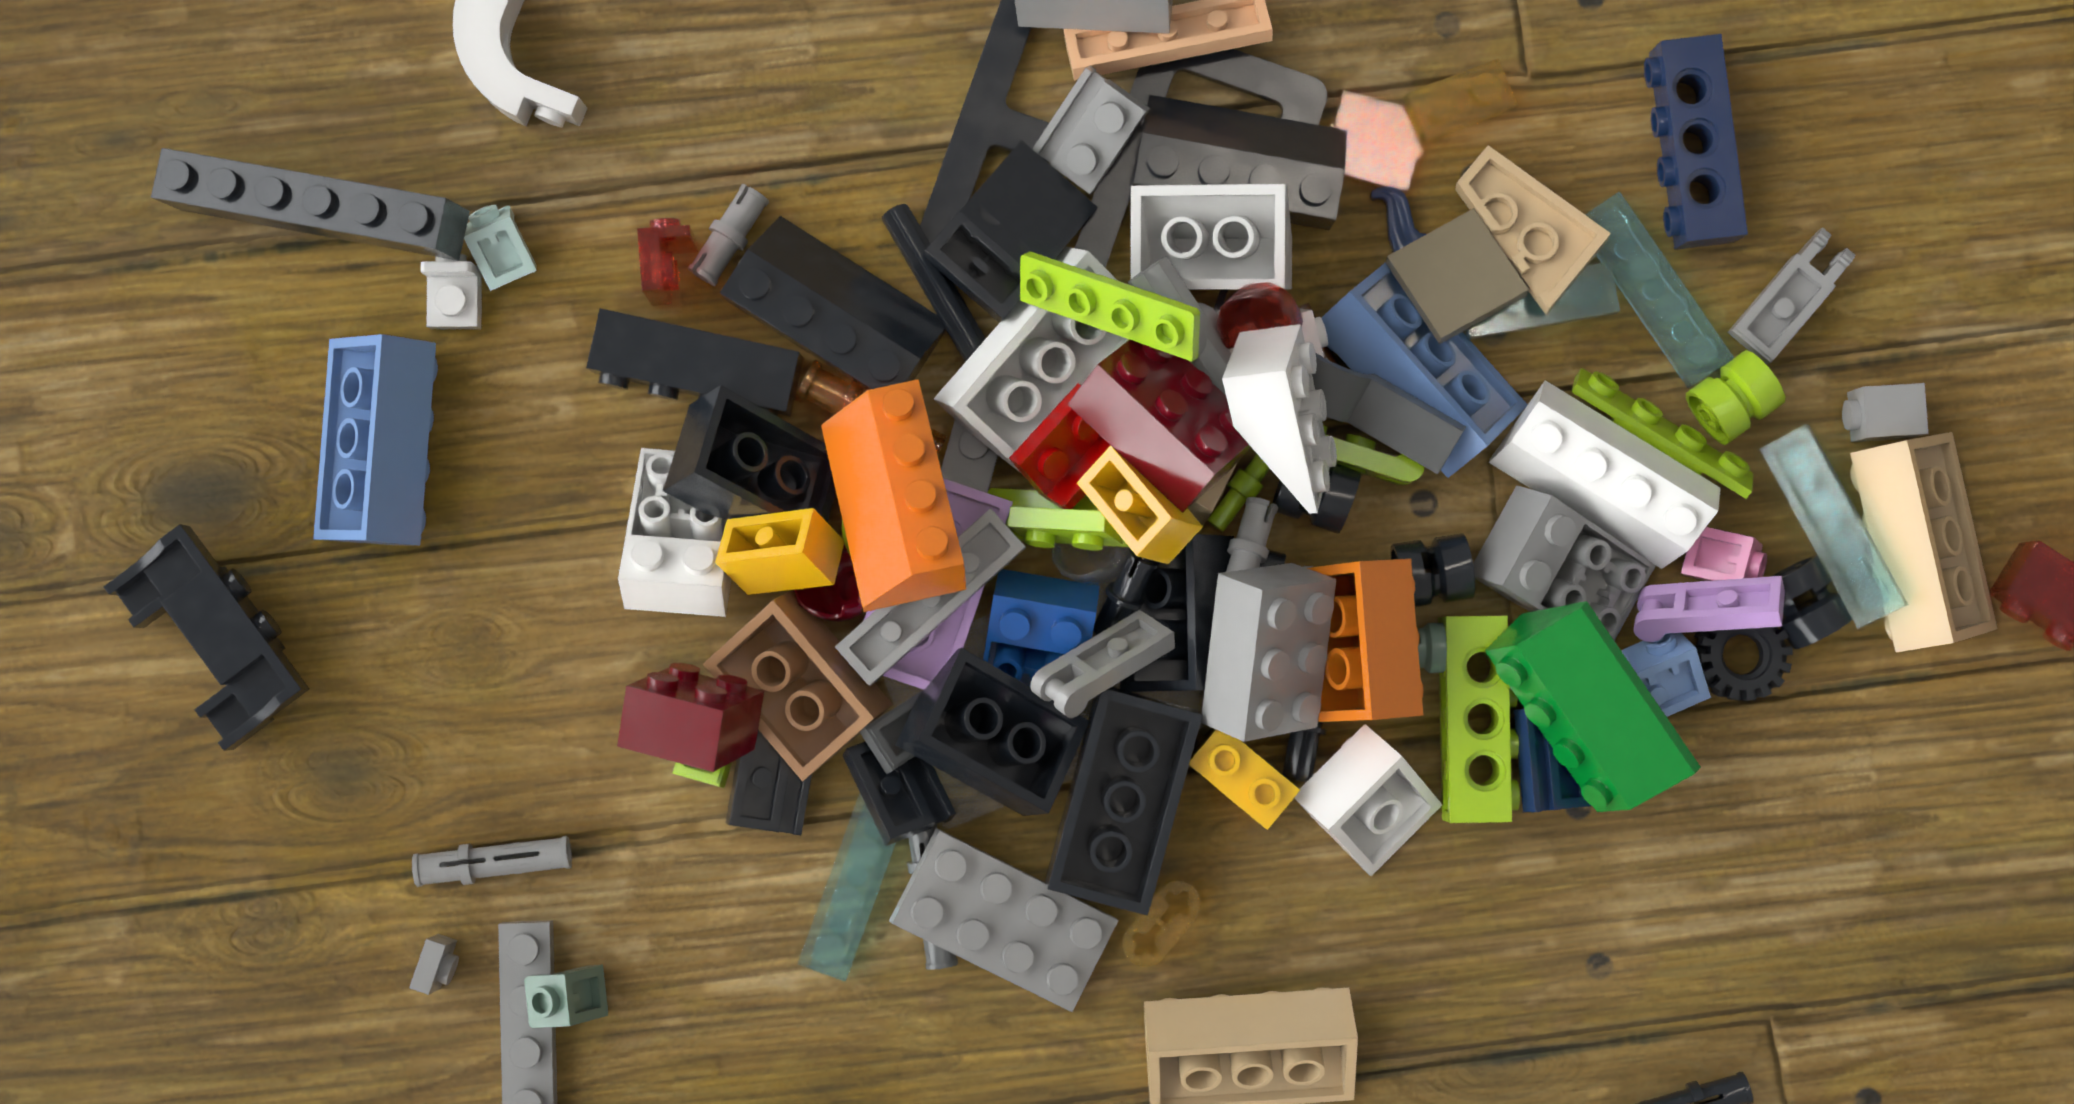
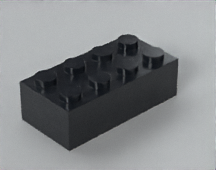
[1045,687,1202,916]

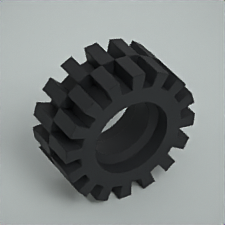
[1694,627,1793,701]

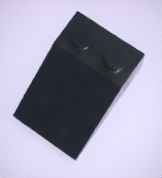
[663,385,836,523]

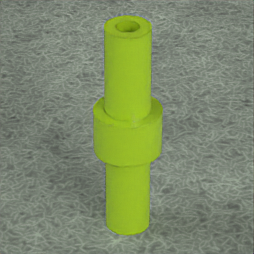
[1207,454,1270,532]

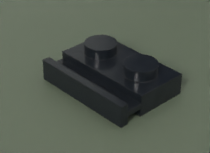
[725,730,812,836]
[843,741,956,846]

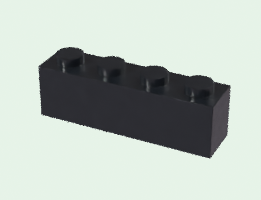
[586,308,804,417]

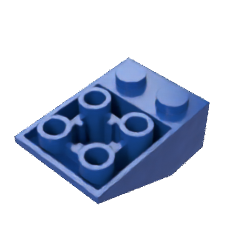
[983,569,1100,687]

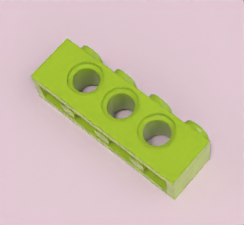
[1438,616,1520,823]

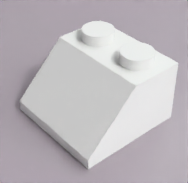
[1294,724,1442,876]

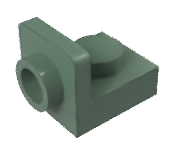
[524,964,608,1028]

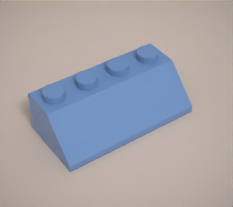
[1321,262,1527,478]
[313,334,438,546]

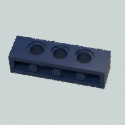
[1644,34,1748,250]

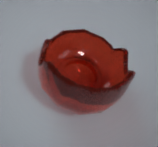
[1216,282,1303,349]

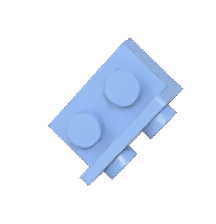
[1621,633,1711,717]

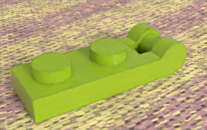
[1323,425,1424,486]

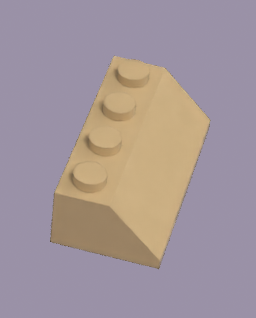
[1850,432,1998,652]
[1144,988,1358,1104]

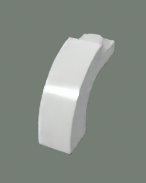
[453,0,587,128]

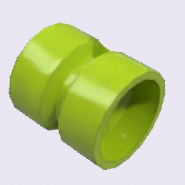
[1686,350,1786,445]

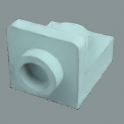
[464,204,537,291]

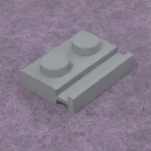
[1033,65,1150,194]

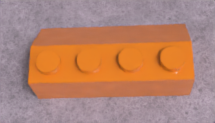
[821,379,967,612]

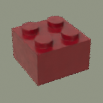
[617,663,764,772]

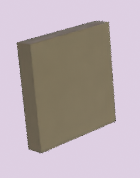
[1386,208,1529,344]

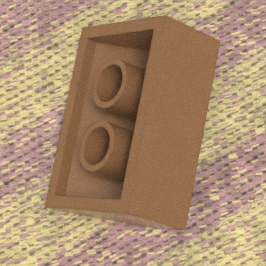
[703,590,893,782]

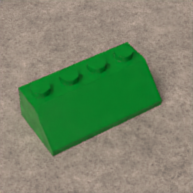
[1485,601,1701,812]

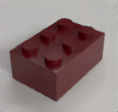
[1067,340,1251,513]

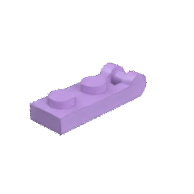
[1634,576,1785,642]

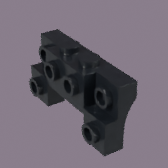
[103,524,310,751]

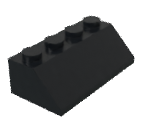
[1133,94,1348,230]
[720,216,946,390]

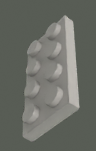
[889,828,1119,1012]

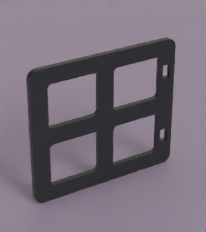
[920,0,1327,330]

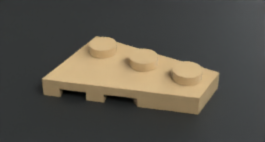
[1455,145,1611,316]

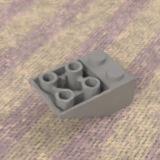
[1473,485,1655,641]

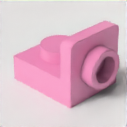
[1681,527,1767,581]

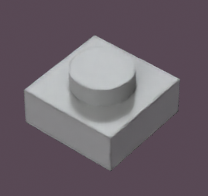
[409,934,459,995]

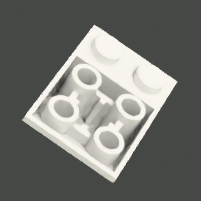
[1222,324,1337,514]
[618,448,731,617]

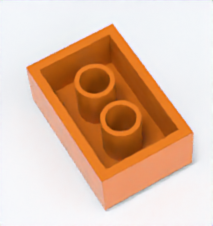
[1307,559,1424,722]

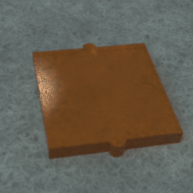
[1329,90,1428,193]

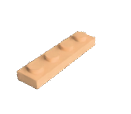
[1063,0,1273,81]

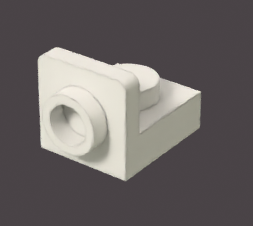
[421,254,482,329]

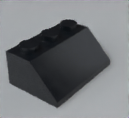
[1117,534,1234,692]
[896,648,1090,816]

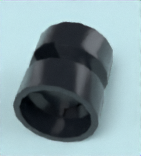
[1272,463,1361,534]
[1390,533,1475,607]
[1772,555,1853,650]

